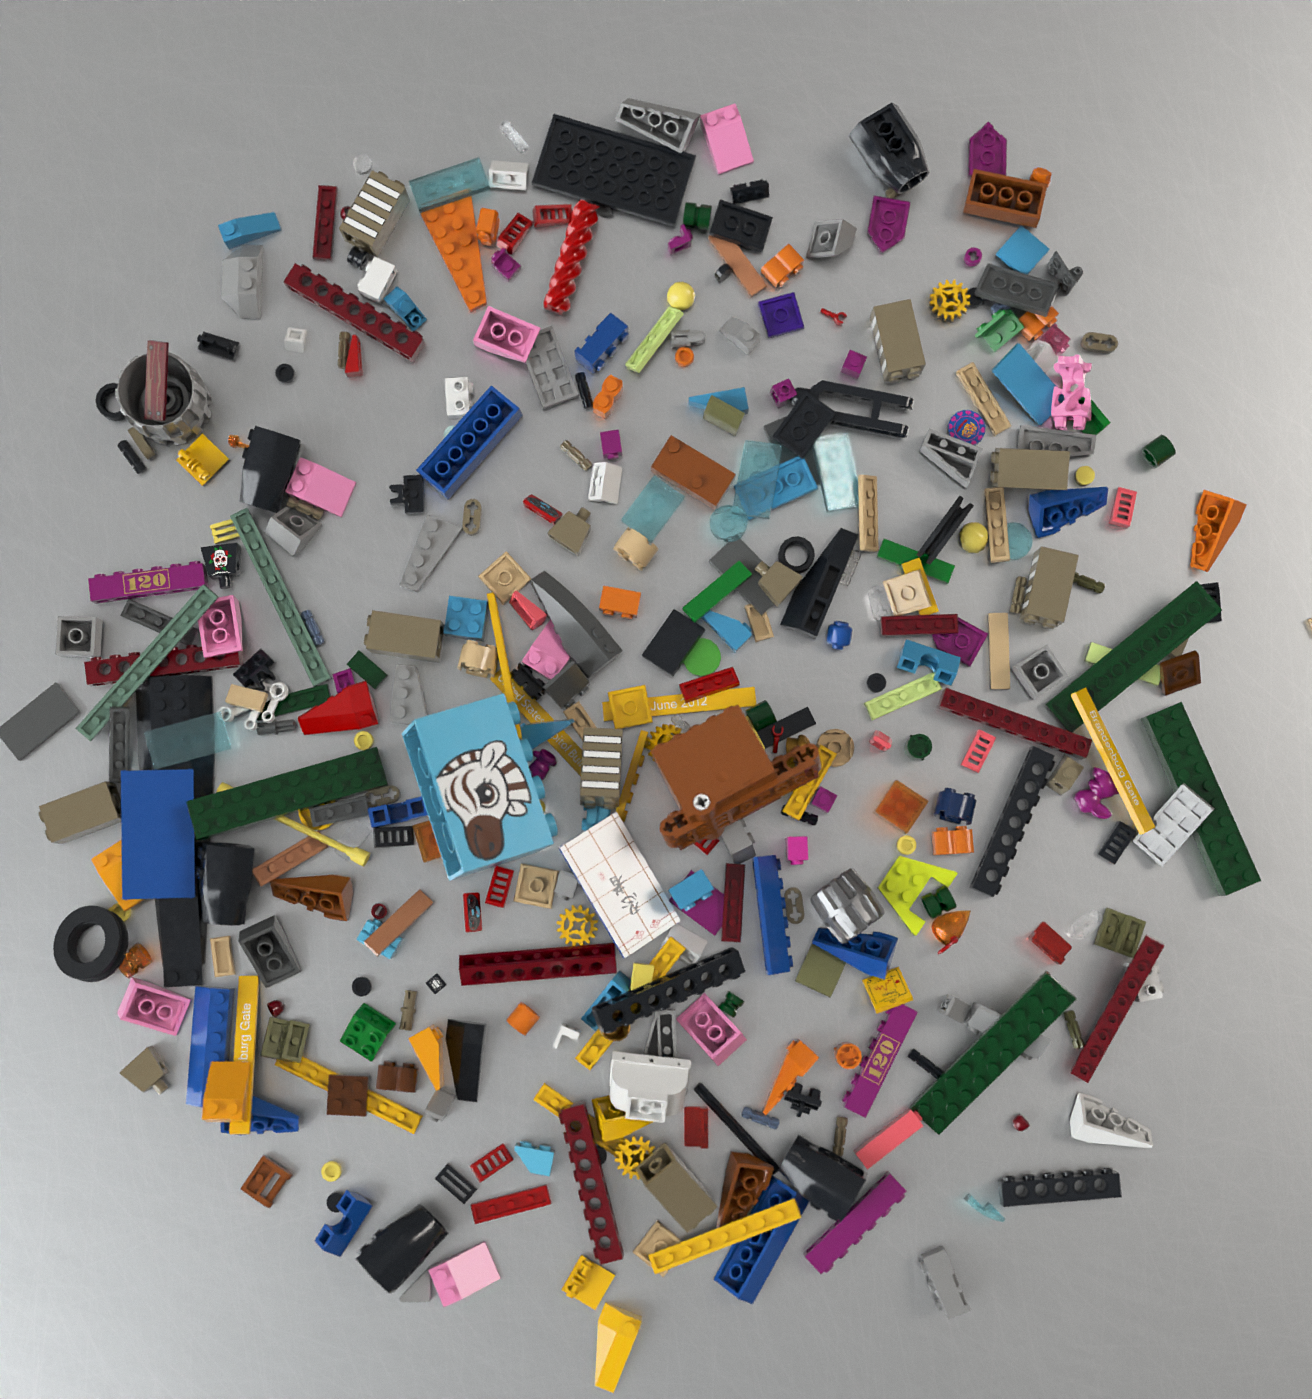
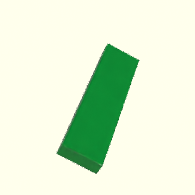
[877,539,955,584]
[682,561,752,623]

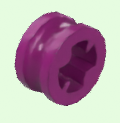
[964,247,982,267]

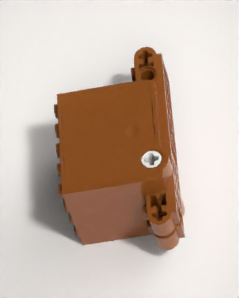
[651,705,822,851]

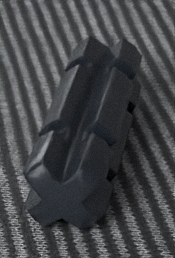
[575,372,593,409]
[117,440,146,474]
[781,805,818,825]
[908,1049,943,1079]

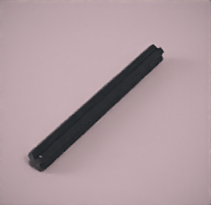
[694,1083,779,1175]

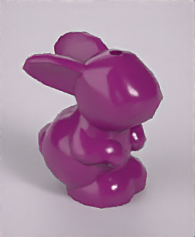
[1074,767,1119,819]

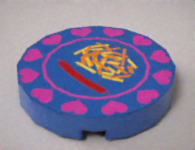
[947,410,985,446]

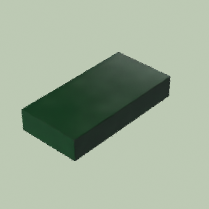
[346,650,388,690]

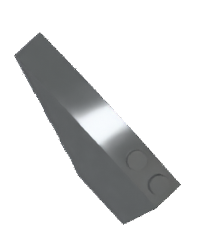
[530,571,623,679]

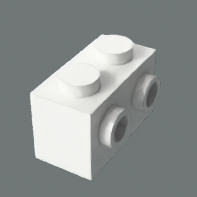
[357,256,397,304]
[445,377,474,420]
[1127,962,1164,1002]

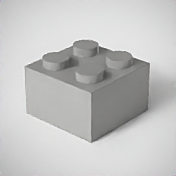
[55,616,103,658]
[1011,645,1069,700]

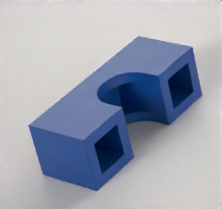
[368,796,428,828]
[314,1190,372,1257]

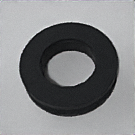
[916,496,974,565]
[53,906,129,982]

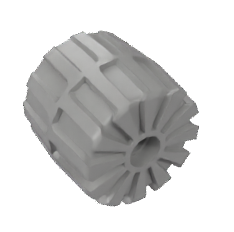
[115,352,212,445]

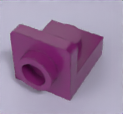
[668,224,693,255]
[491,248,521,281]
[770,379,797,409]
[332,668,356,693]

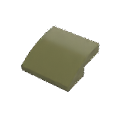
[703,395,745,436]
[1094,908,1146,958]
[795,943,846,998]
[260,1017,310,1063]

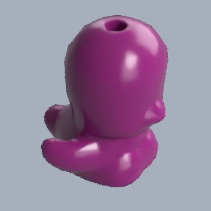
[529,749,557,780]

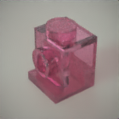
[1040,323,1071,355]

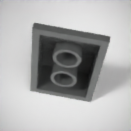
[543,661,590,709]
[238,915,301,988]

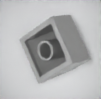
[264,506,322,556]

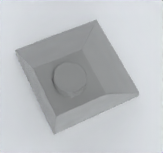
[806,219,857,258]

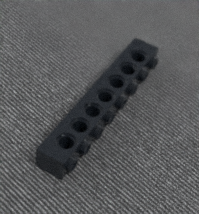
[969,746,1055,897]
[591,947,746,1034]

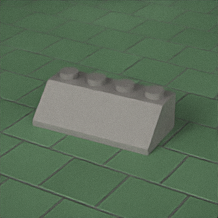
[964,1002,1051,1061]

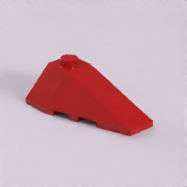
[298,681,378,735]

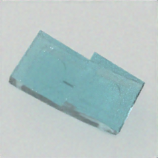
[963,1193,1005,1222]

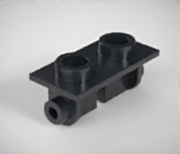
[730,179,769,204]
[197,331,239,360]
[510,663,546,701]

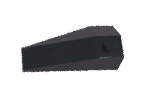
[445,1019,487,1102]

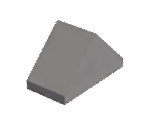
[399,1267,432,1302]

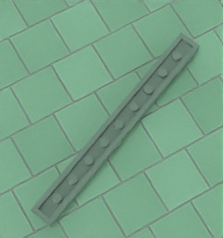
[230,508,331,687]
[75,584,219,741]

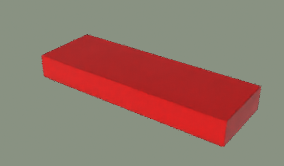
[679,667,740,703]

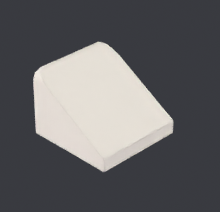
[284,328,307,353]

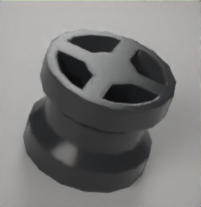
[347,246,369,270]

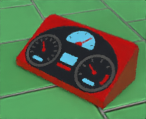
[523,494,562,525]
[463,892,482,932]

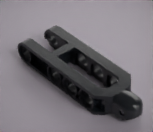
[790,380,914,438]

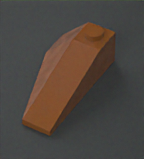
[270,875,353,921]
[716,1152,774,1229]

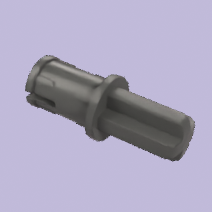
[256,719,296,735]

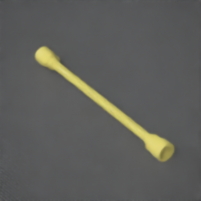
[216,782,371,867]

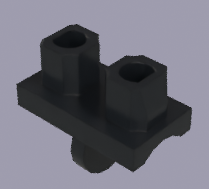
[784,1083,822,1118]

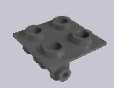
[1048,251,1083,295]

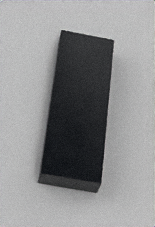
[757,707,816,749]

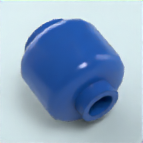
[826,621,853,650]

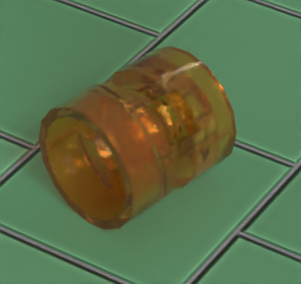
[119,942,152,978]

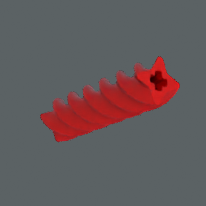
[543,199,599,316]

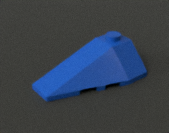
[1028,487,1108,538]
[812,928,898,980]
[220,1096,299,1134]

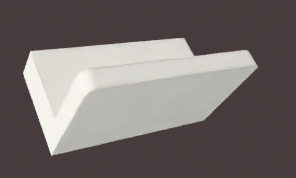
[489,160,529,190]
[1027,339,1058,373]
[588,462,622,504]
[660,924,707,965]
[553,1023,581,1049]

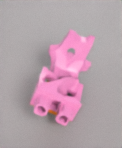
[1051,355,1092,430]

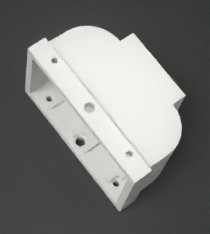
[609,1051,691,1123]

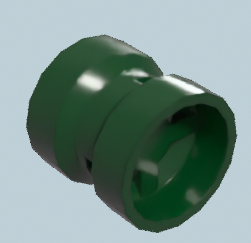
[718,991,745,1018]

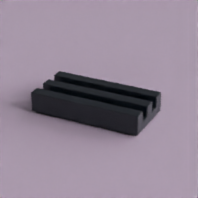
[435,1163,478,1204]

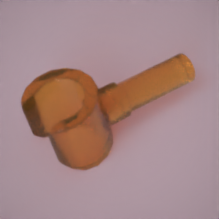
[228,435,249,448]

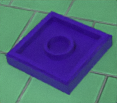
[758,292,804,339]

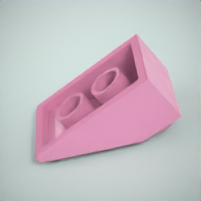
[700,103,754,175]
[473,306,541,363]
[285,457,356,517]
[198,595,243,658]
[522,619,571,680]
[117,977,191,1036]
[676,993,747,1066]
[428,1241,500,1307]

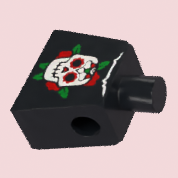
[201,542,241,589]

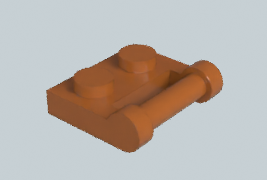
[240,1155,293,1208]

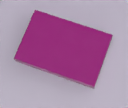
[669,870,724,936]

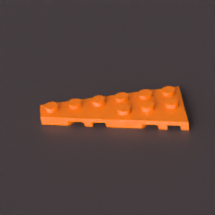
[420,189,487,313]

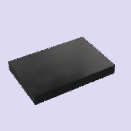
[709,199,773,253]
[772,391,837,460]
[641,609,705,676]

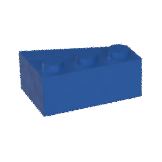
[574,312,629,374]

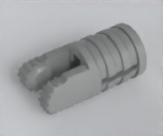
[671,330,705,348]

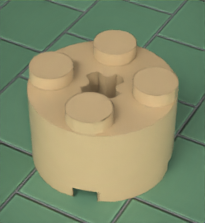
[613,527,659,571]
[457,640,499,678]

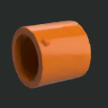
[506,1002,540,1036]
[834,1042,862,1069]

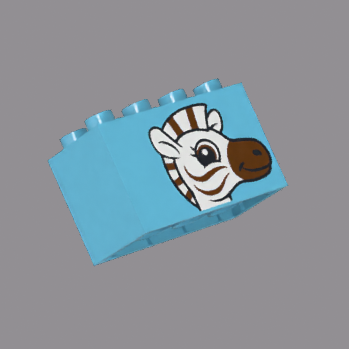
[401,693,558,881]

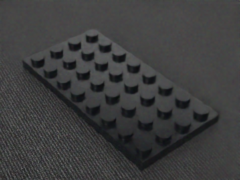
[532,114,696,227]

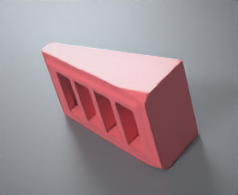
[1109,487,1137,528]
[509,590,547,630]
[869,730,892,752]
[961,730,996,773]

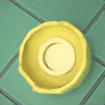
[667,282,695,311]
[959,522,988,553]

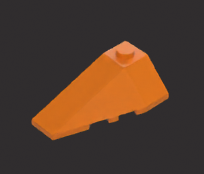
[1191,490,1247,572]
[762,1039,819,1115]

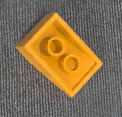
[91,840,144,912]
[408,1024,444,1091]
[202,1062,251,1122]

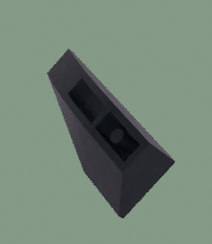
[780,528,858,639]

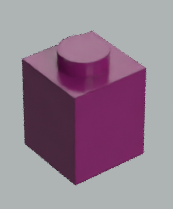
[841,350,867,380]
[600,430,622,460]
[810,786,838,814]

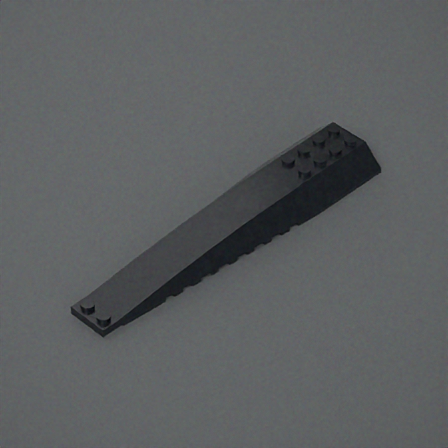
[136,675,215,987]

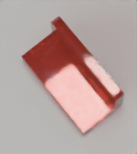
[1028,922,1072,965]
[684,1106,708,1149]

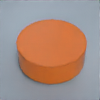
[675,347,694,367]

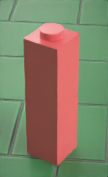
[854,1108,923,1170]

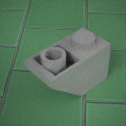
[424,1088,456,1122]

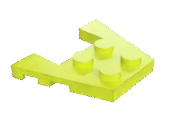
[877,856,958,936]

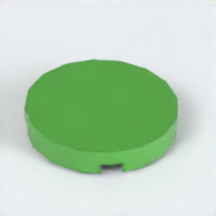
[684,638,721,677]

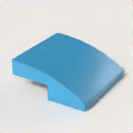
[996,225,1050,275]

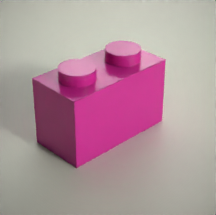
[785,836,808,865]

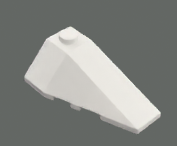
[1070,1093,1153,1148]

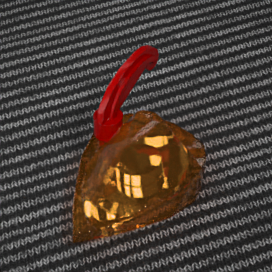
[931,911,970,954]

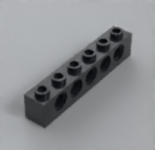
[998,1168,1122,1207]

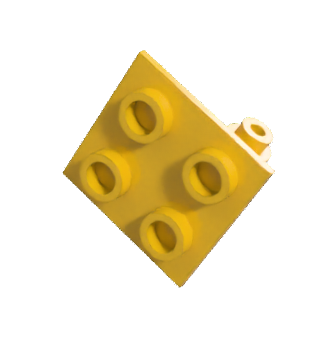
[176,433,229,486]
[561,1255,615,1310]

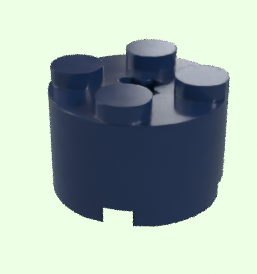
[933,788,977,825]

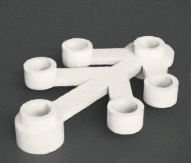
[217,682,289,731]

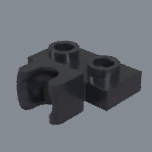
[389,475,425,514]
[232,648,276,690]

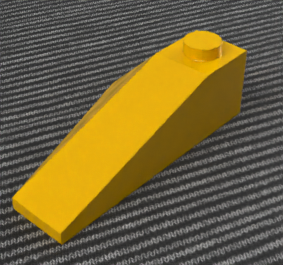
[592,1095,653,1142]
[595,1302,642,1393]

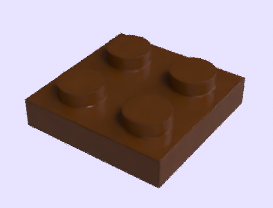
[1159,650,1201,696]
[326,1074,369,1117]

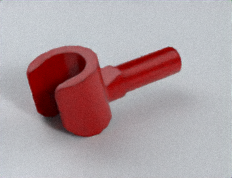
[820,308,847,325]
[771,725,784,753]

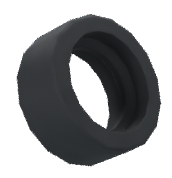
[95,383,126,421]
[778,536,815,574]

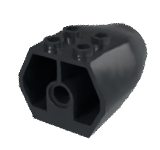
[849,103,930,194]
[239,426,301,513]
[196,842,255,926]
[778,1134,868,1221]
[356,1204,449,1294]

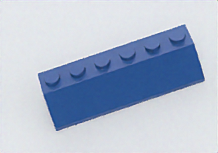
[416,385,523,500]
[752,855,793,975]
[186,986,235,1108]
[714,1175,810,1304]

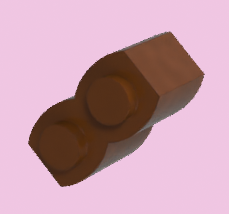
[376,1061,419,1093]

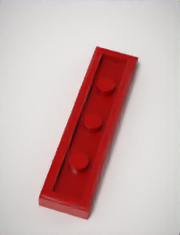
[470,1184,552,1224]

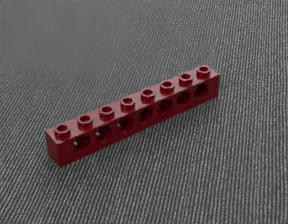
[283,263,425,363]
[84,645,243,687]
[937,688,1092,760]
[1071,934,1165,1083]
[459,943,617,986]
[559,1101,624,1265]

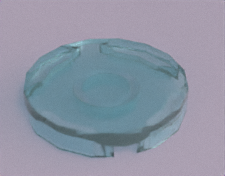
[710,505,748,542]
[1007,522,1033,561]

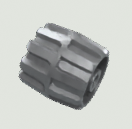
[810,868,885,943]

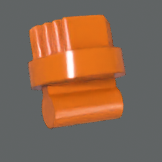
[1029,167,1052,188]

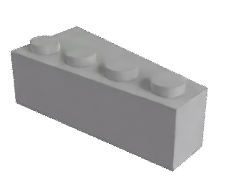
[615,98,701,153]

